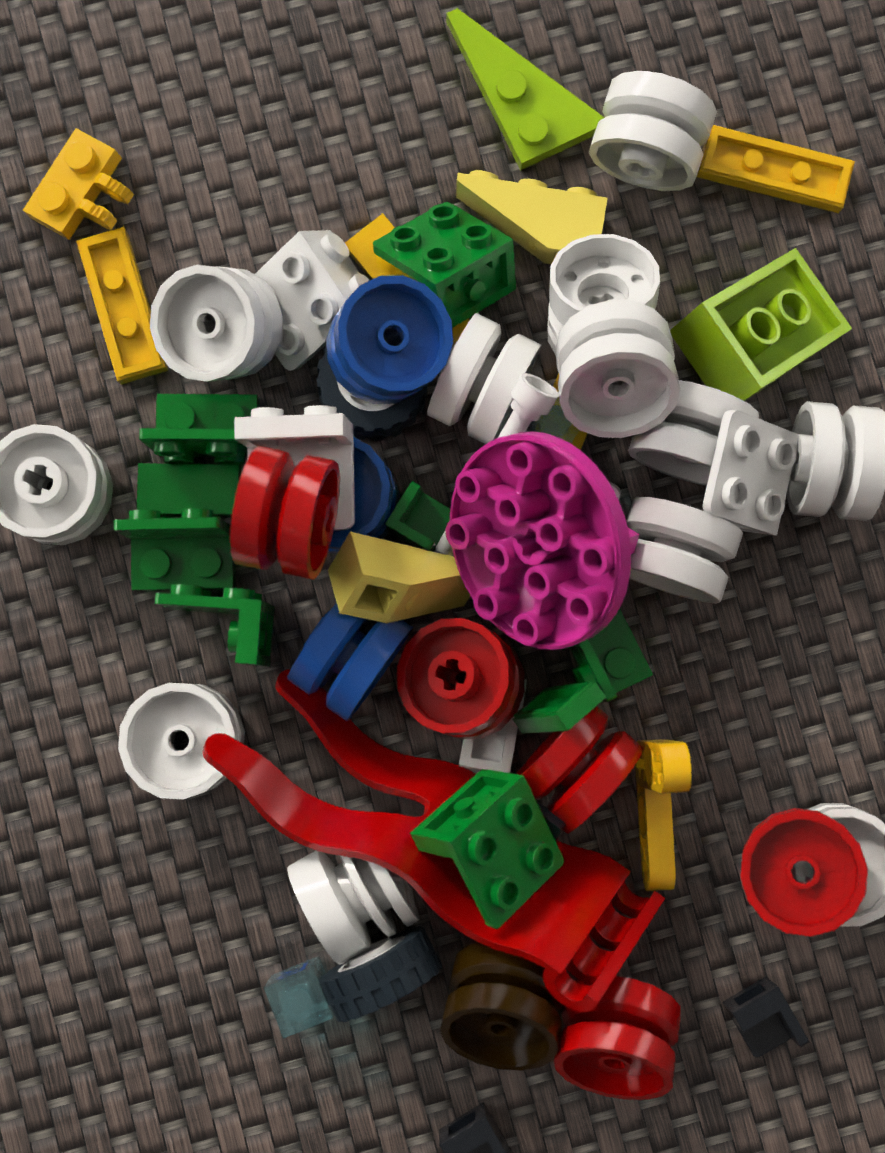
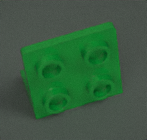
[373,202,516,328]
[139,394,260,465]
[113,508,236,592]
[154,584,275,667]
[561,608,653,702]
[410,769,564,929]

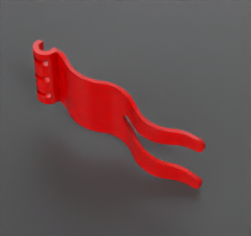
[203,669,665,1012]

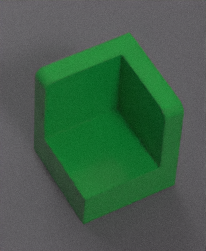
[385,481,450,552]

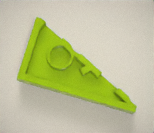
[446,8,604,171]

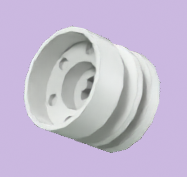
[548,234,660,355]
[287,851,420,965]

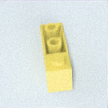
[456,170,608,264]
[328,531,470,623]

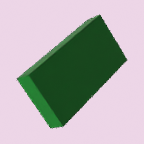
[137,463,241,517]
[512,682,606,734]

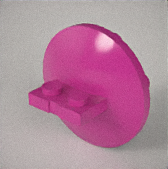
[445,432,640,650]

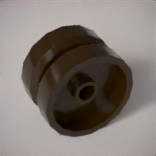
[440,942,564,1071]

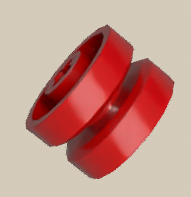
[230,446,340,580]
[397,618,525,739]
[516,706,644,834]
[740,808,868,937]
[554,976,681,1100]

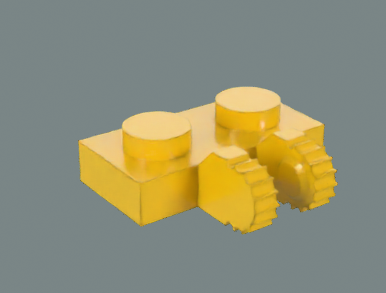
[23,128,134,240]

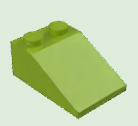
[670,248,852,401]

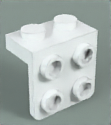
[255,230,370,371]
[234,405,355,531]
[703,410,799,536]

